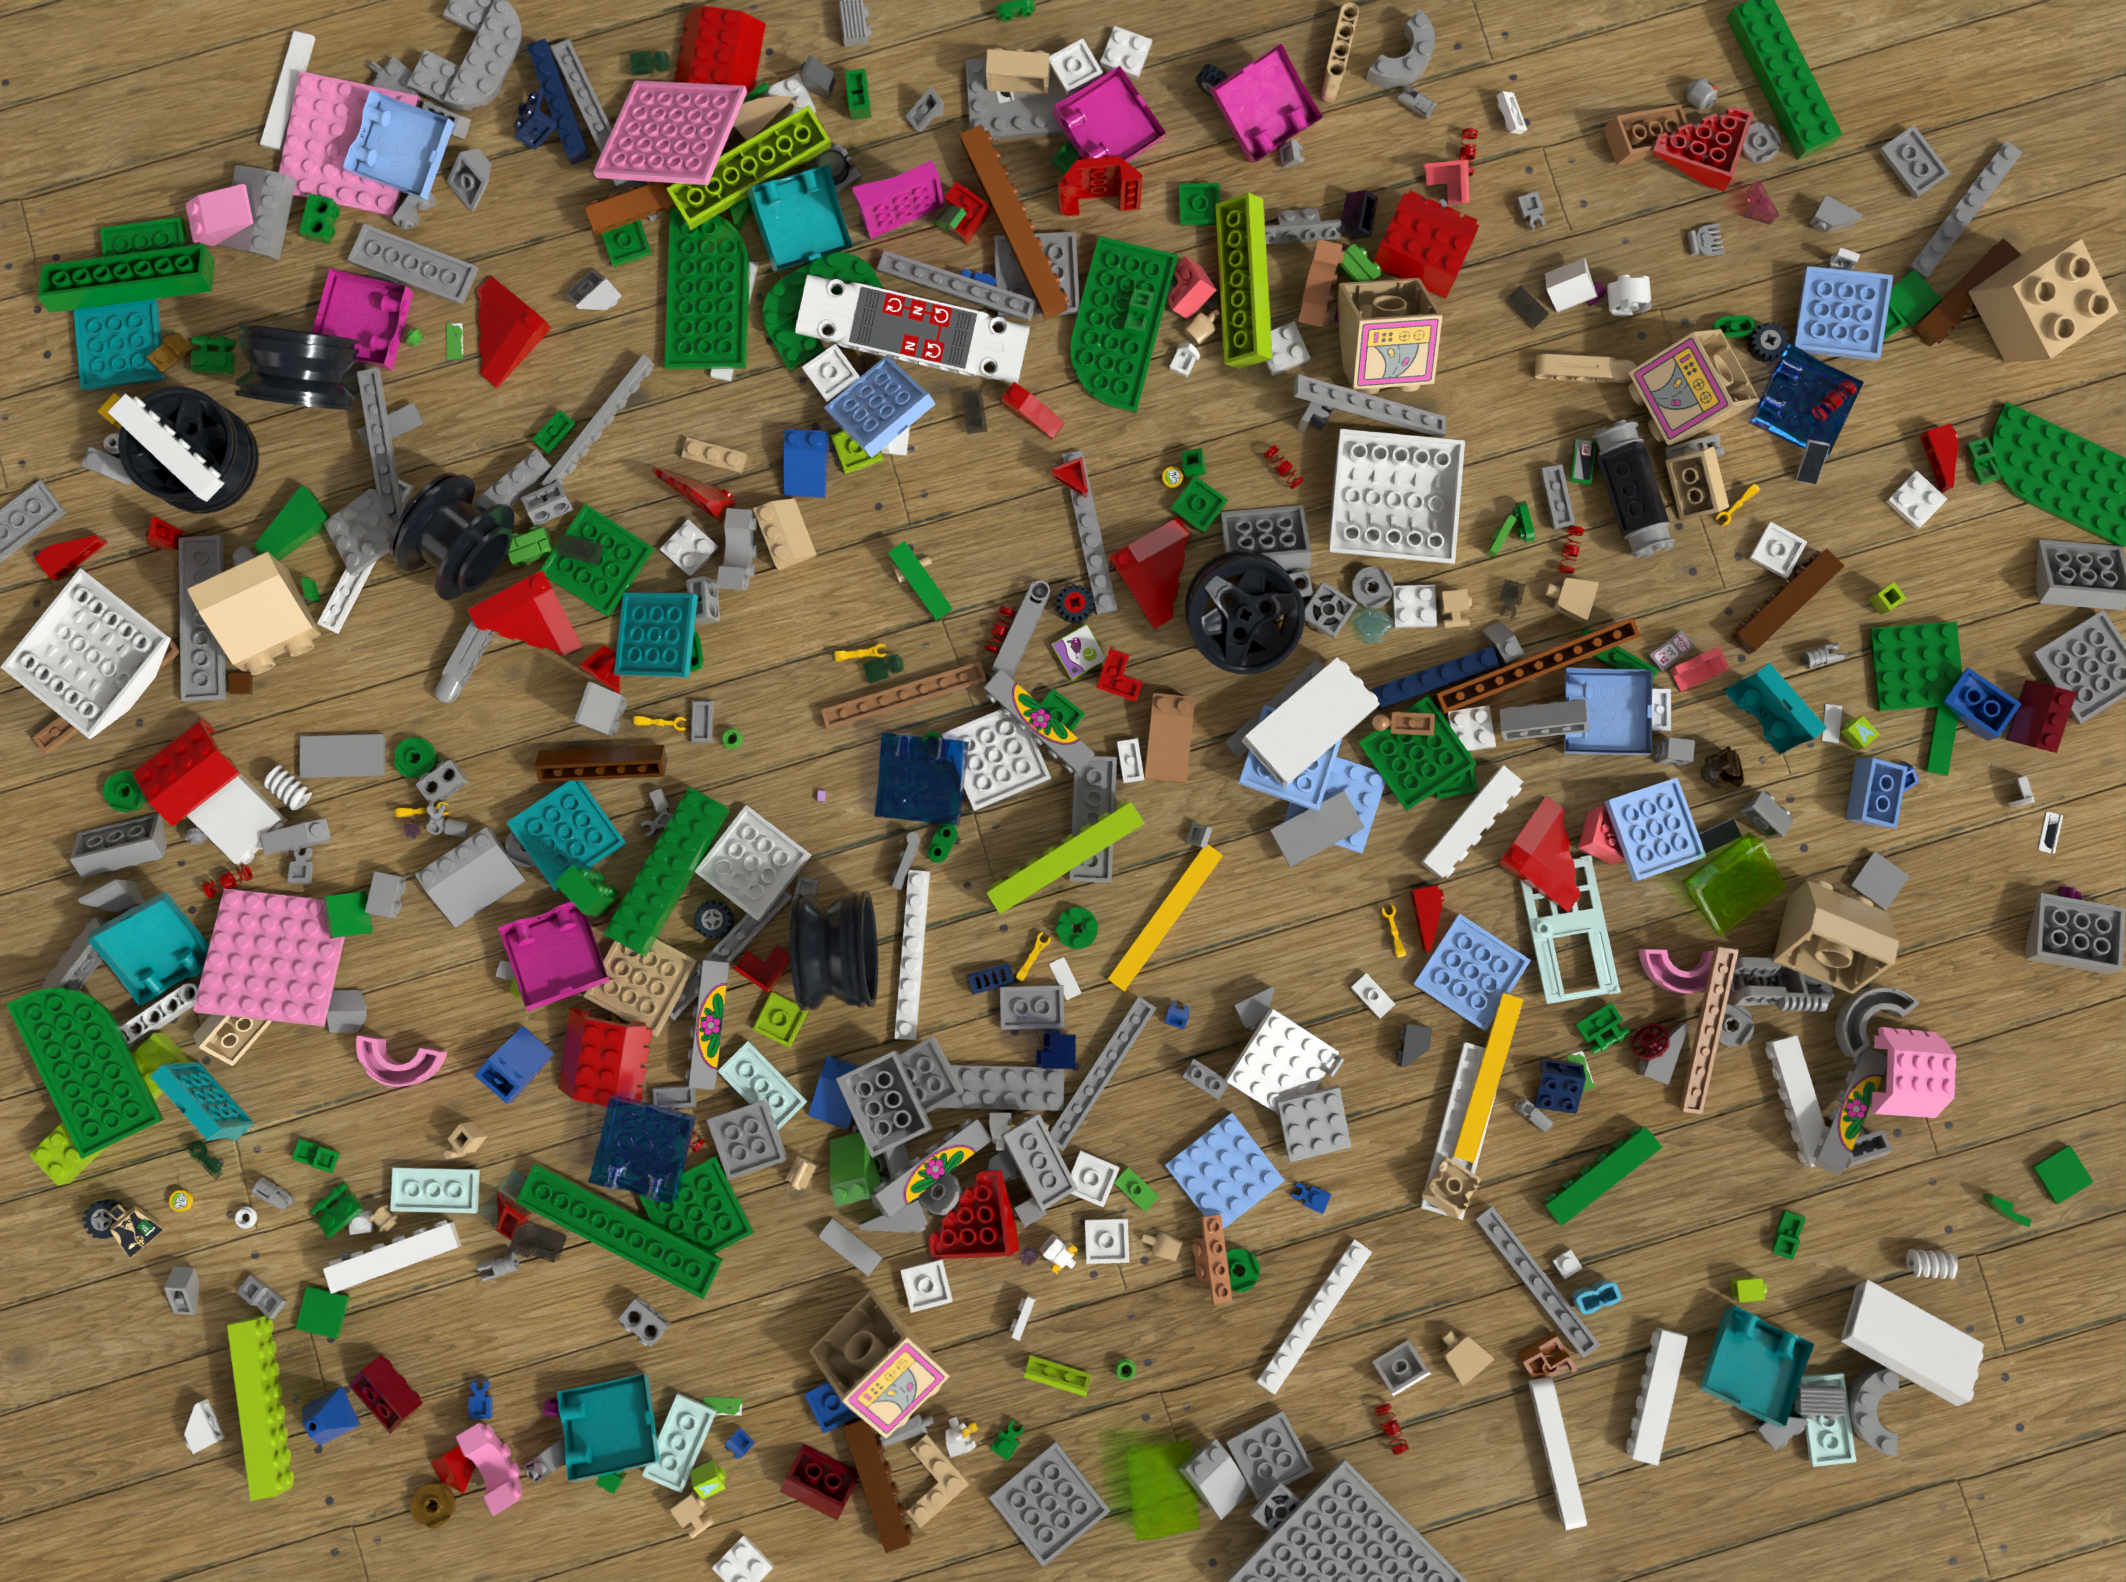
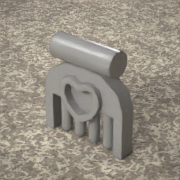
[1687,223,1725,257]

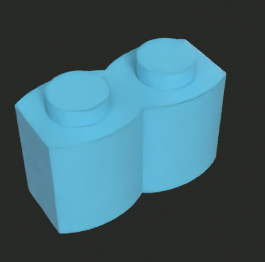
[1570,1279,1622,1314]

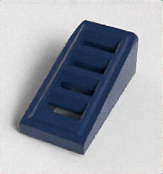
[967,963,1014,995]

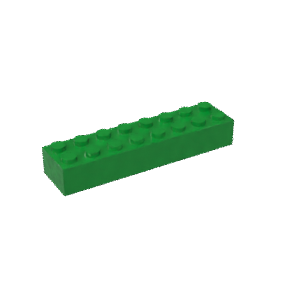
[1726,0,1843,160]
[37,244,215,313]
[604,787,730,957]

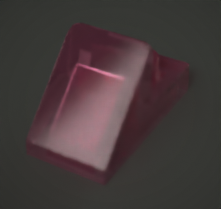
[1742,180,1780,225]

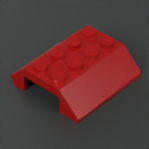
[674,5,766,95]
[1058,155,1143,217]
[1374,190,1480,299]
[132,717,240,826]
[558,1008,653,1108]

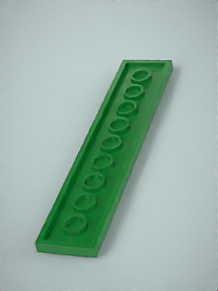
[515,1163,724,1300]

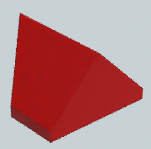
[1051,457,1088,498]
[579,645,620,694]
[495,1190,532,1241]
[431,1445,476,1494]

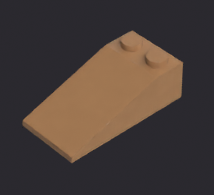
[1603,104,1688,165]
[1145,693,1195,783]

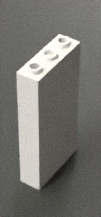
[1242,657,1380,788]
[187,772,288,865]
[1841,1280,1984,1406]

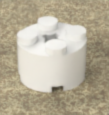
[1607,275,1652,316]

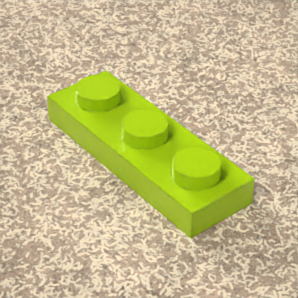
[1024,1355,1092,1397]

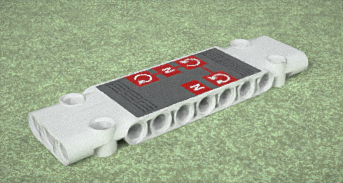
[795,275,1030,384]

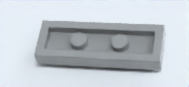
[1540,464,1575,530]

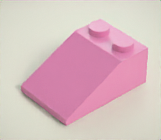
[185,184,254,246]

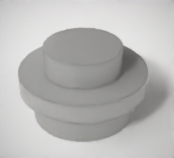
[185,828,208,844]

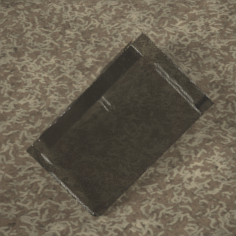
[508,1222,567,1263]

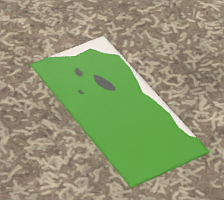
[446,323,463,360]
[1567,1051,1595,1091]
[704,1397,742,1416]

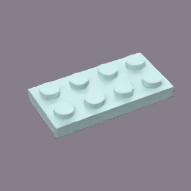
[718,1041,808,1131]
[390,1167,480,1213]
[1799,1372,1856,1467]
[642,1393,718,1493]

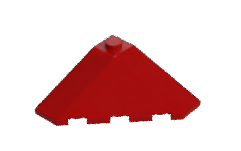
[1652,107,1754,192]
[477,276,552,388]
[652,467,736,523]
[1110,517,1190,630]
[468,570,583,656]
[1498,796,1581,913]
[928,1170,1019,1260]

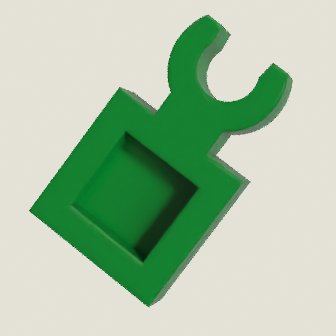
[990,1419,1025,1461]

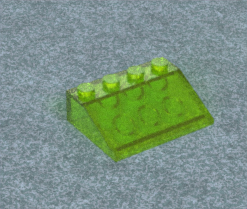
[1681,832,1787,936]
[1126,1440,1200,1541]

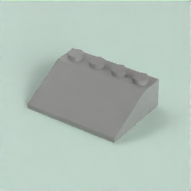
[220,165,296,260]
[1221,505,1311,575]
[2036,539,2126,610]
[415,827,527,928]
[2025,893,2126,975]
[836,1051,933,1158]

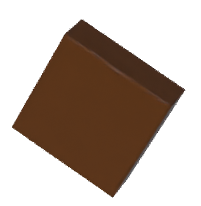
[229,673,253,695]

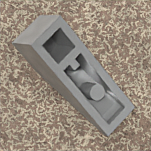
[260,819,331,855]
[1638,1022,1689,1085]
[859,1198,929,1234]

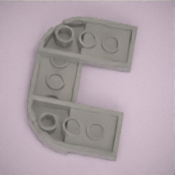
[407,0,523,111]

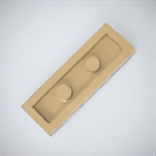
[681,438,747,475]

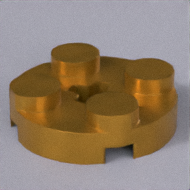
[410,1482,456,1528]

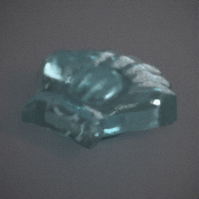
[1354,609,1394,644]

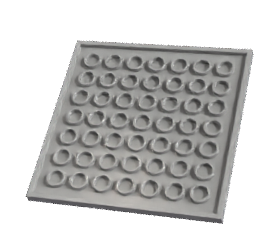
[1224,1458,1467,1582]

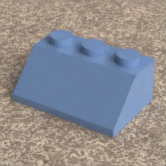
[1845,758,1908,829]

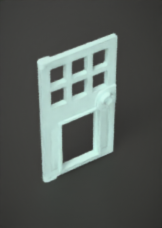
[1520,855,1621,1004]

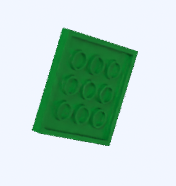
[539,503,655,617]
[1869,621,1962,712]
[1358,695,1477,812]
[639,1156,755,1254]

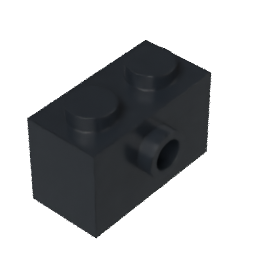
[1339,190,1378,240]

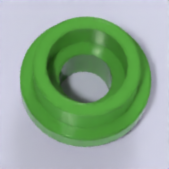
[405,328,424,348]
[722,728,743,749]
[1115,1358,1136,1381]

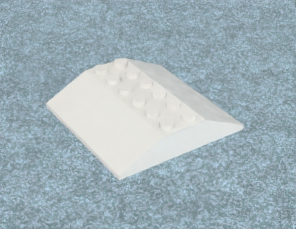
[1329,429,1465,564]
[1,568,171,739]

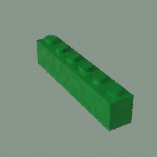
[1541,1125,1663,1226]

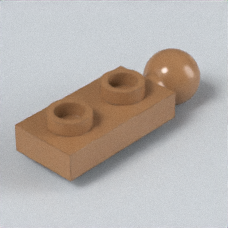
[1372,712,1435,736]

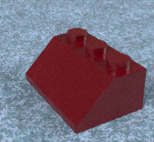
[2006,679,2077,753]
[349,1355,423,1434]
[780,1444,859,1521]

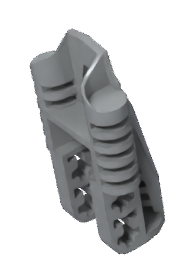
[1727,953,1835,1012]

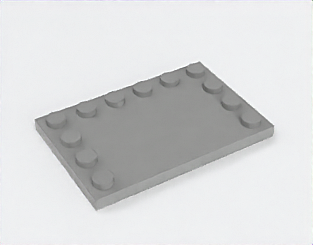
[966,53,1089,139]

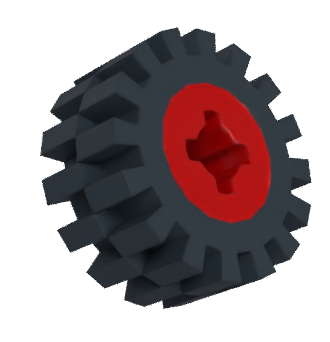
[1056,584,1094,624]

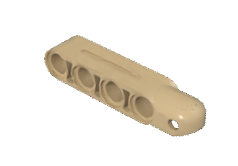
[1321,2,1359,103]
[1535,354,1637,383]

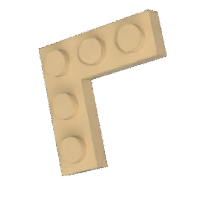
[906,1433,970,1528]

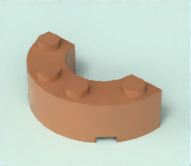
[1298,239,1345,328]

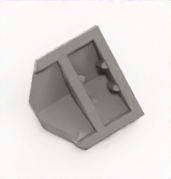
[327,990,367,1033]

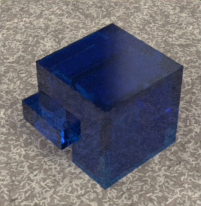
[1036,1029,1076,1069]

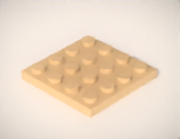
[584,939,699,1037]

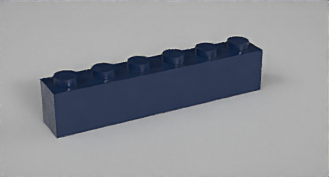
[526,38,591,165]
[1371,646,1500,710]

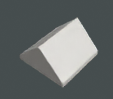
[1545,258,1597,312]
[1372,1340,1430,1396]

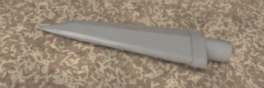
[877,1413,935,1446]

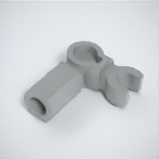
[641,788,673,836]
[426,801,469,838]
[1513,1096,1554,1133]

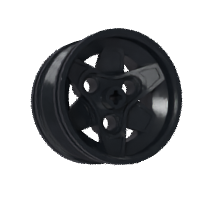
[234,324,360,410]
[118,386,259,514]
[1185,550,1305,675]
[790,891,878,1011]

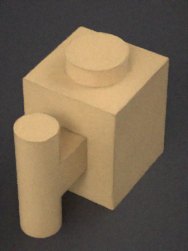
[1439,589,1472,628]
[444,1122,488,1159]
[786,1155,819,1190]
[670,1490,714,1539]

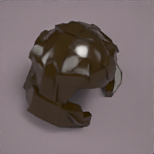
[1700,746,1744,789]

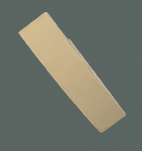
[726,96,798,142]

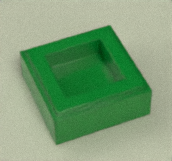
[300,577,320,602]

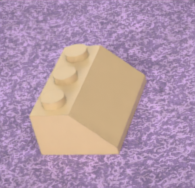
[1665,446,1729,520]
[753,498,817,571]
[193,1014,272,1066]

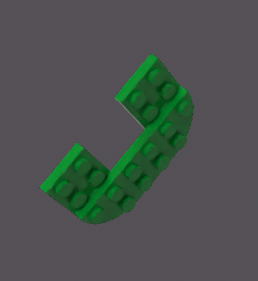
[763,253,884,372]

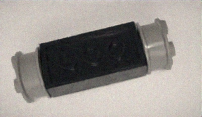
[1593,420,1675,558]

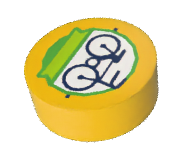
[1162,467,1183,489]
[169,1190,193,1212]

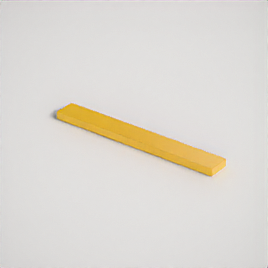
[1108,844,1223,992]
[1452,993,1524,1163]

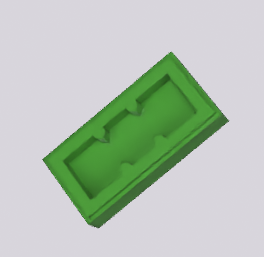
[1486,514,1516,558]
[1114,1167,1160,1212]

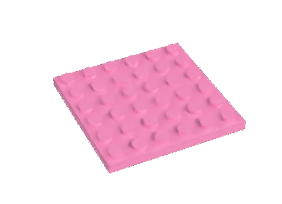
[279,71,420,217]
[593,80,747,185]
[193,889,345,1026]

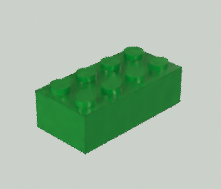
[554,865,621,917]

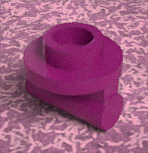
[1586,281,1607,306]
[2059,887,2081,900]
[543,1397,565,1418]

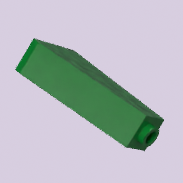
[254,485,331,561]

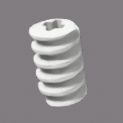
[264,765,312,810]
[1906,1249,1958,1279]

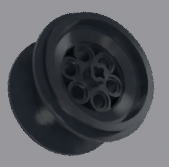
[389,473,515,600]

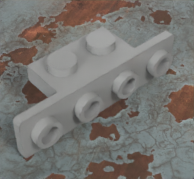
[1265,208,1341,245]

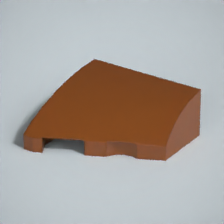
[1517,1332,1578,1378]

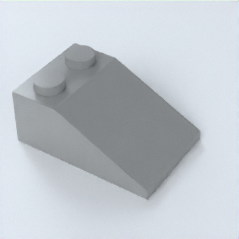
[574,681,627,737]
[1178,1439,1251,1520]

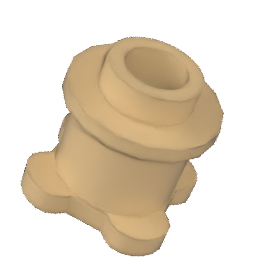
[368,1205,398,1232]

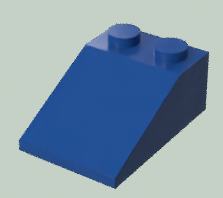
[784,429,829,498]
[1943,667,2021,741]
[808,1056,861,1130]

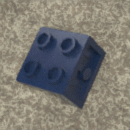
[514,86,557,150]
[1534,1058,1586,1114]

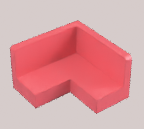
[1423,160,1470,205]
[1167,256,1216,319]
[1669,646,1730,692]
[1578,805,1625,865]

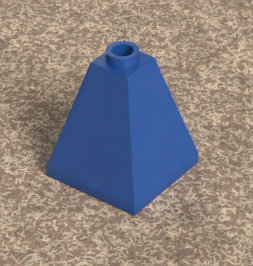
[302,1386,361,1446]

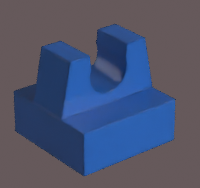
[1164,1001,1190,1029]
[724,1427,755,1459]

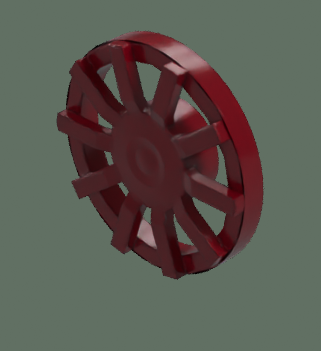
[1629,1023,1670,1061]

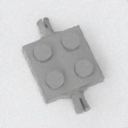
[369,56,423,109]

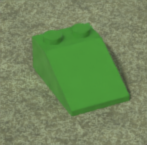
[830,1132,881,1207]

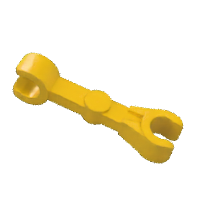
[1715,484,1760,526]
[834,644,887,662]
[633,716,687,731]
[395,802,449,818]
[1381,905,1406,958]
[1016,932,1051,981]

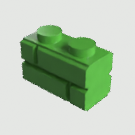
[1337,244,1381,282]
[508,526,554,568]

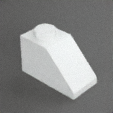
[184,1399,225,1454]

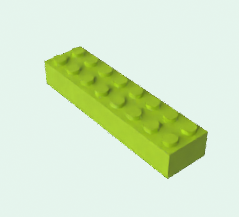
[666,105,831,231]
[1215,192,1273,369]
[987,800,1145,914]
[29,1033,192,1186]
[227,1315,294,1501]

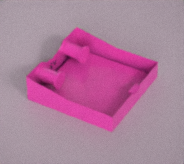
[1209,44,1323,162]
[1052,65,1166,162]
[852,160,944,239]
[312,269,414,371]
[498,901,610,1011]

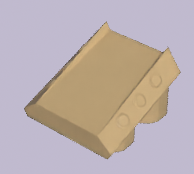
[1421,1156,1481,1218]

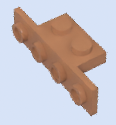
[1192,1214,1232,1305]

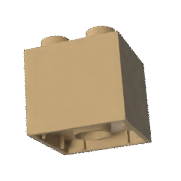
[1968,239,2118,363]

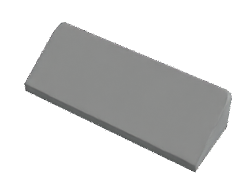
[357,402,424,450]
[818,1218,883,1276]

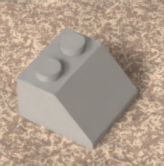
[1739,790,1793,840]

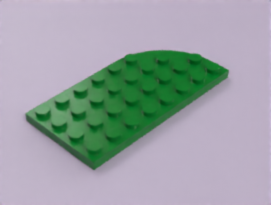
[664,208,750,370]
[1071,236,1178,414]
[1990,402,2126,548]
[6,987,164,1159]

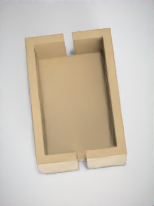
[986,48,1050,95]

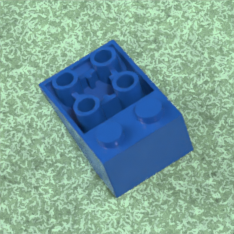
[474,1026,555,1103]

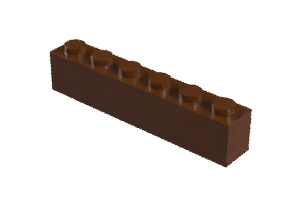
[1912,238,2022,347]
[1732,548,1844,654]
[535,745,667,782]
[843,1417,914,1554]

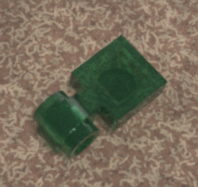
[629,51,670,76]
[863,654,905,684]
[189,1142,223,1180]

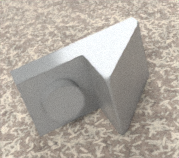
[906,87,944,132]

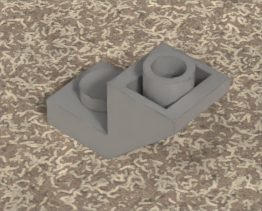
[393,191,437,229]

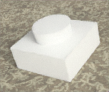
[349,1210,374,1235]
[1552,1249,1583,1279]

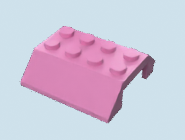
[1871,1027,1956,1118]

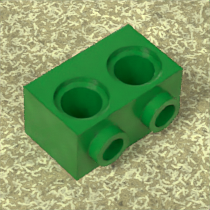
[845,69,872,120]
[299,194,340,244]

